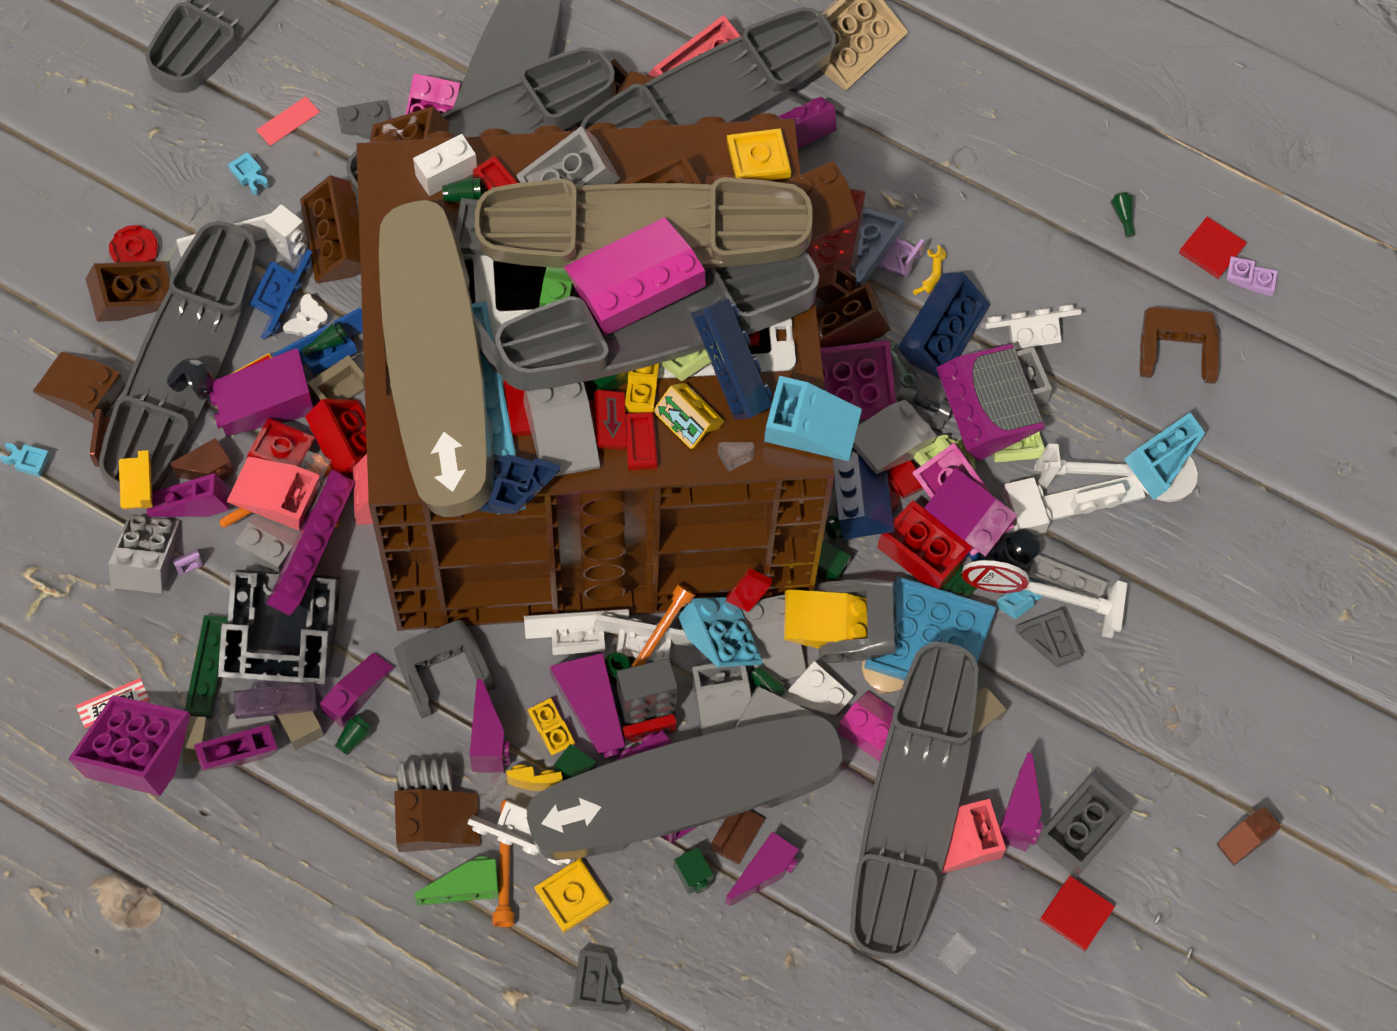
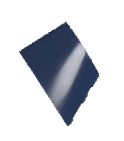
[478,454,561,514]

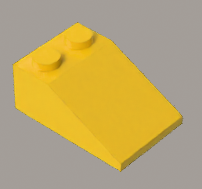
[784,590,868,649]

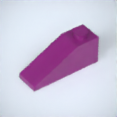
[146,473,231,517]
[320,652,394,728]
[194,724,277,771]
[725,832,800,906]

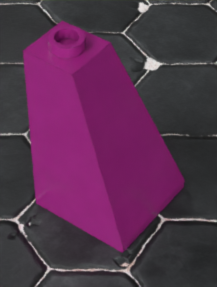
[548,653,625,758]

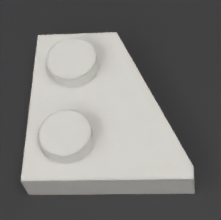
[782,661,854,717]

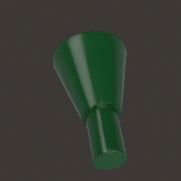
[1110,192,1135,238]
[301,322,347,357]

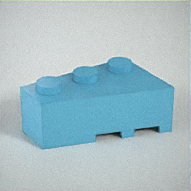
[1124,413,1205,500]

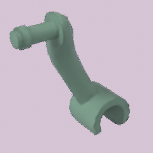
[890,341,915,388]

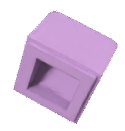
[172,550,203,576]

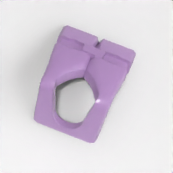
[877,237,924,277]

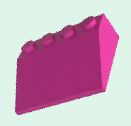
[564,217,706,336]
[820,340,896,420]

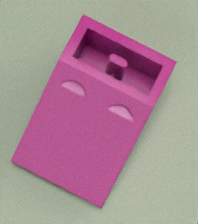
[405,73,461,115]

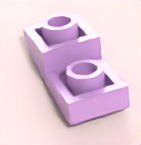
[1226,257,1278,296]

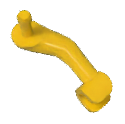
[913,245,946,295]

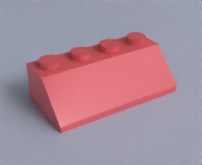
[647,15,740,78]

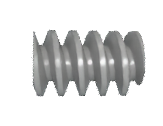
[397,758,453,791]

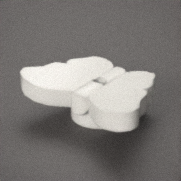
[283,294,328,337]

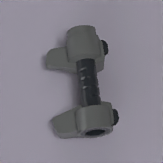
[896,386,952,432]

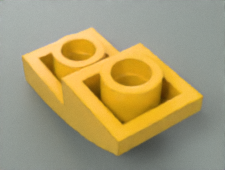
[625,363,659,413]
[527,698,575,756]
[506,765,563,791]

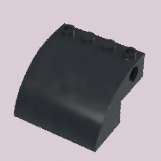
[218,569,340,684]

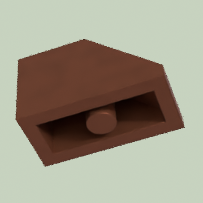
[816,263,858,303]
[170,438,234,481]
[1216,806,1281,866]

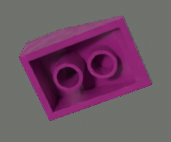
[924,467,1017,556]
[469,679,511,774]
[999,752,1044,852]

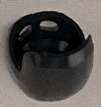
[166,358,213,400]
[992,529,1040,570]

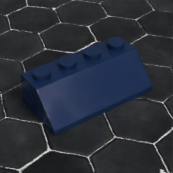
[897,272,990,379]
[691,298,772,420]
[833,447,895,540]

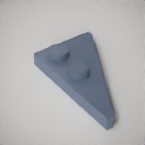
[855,208,905,287]

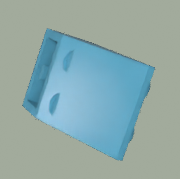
[764,376,862,461]
[678,597,763,667]

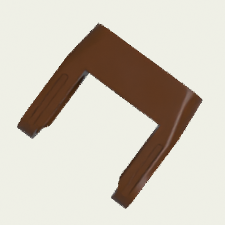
[1140,307,1219,384]

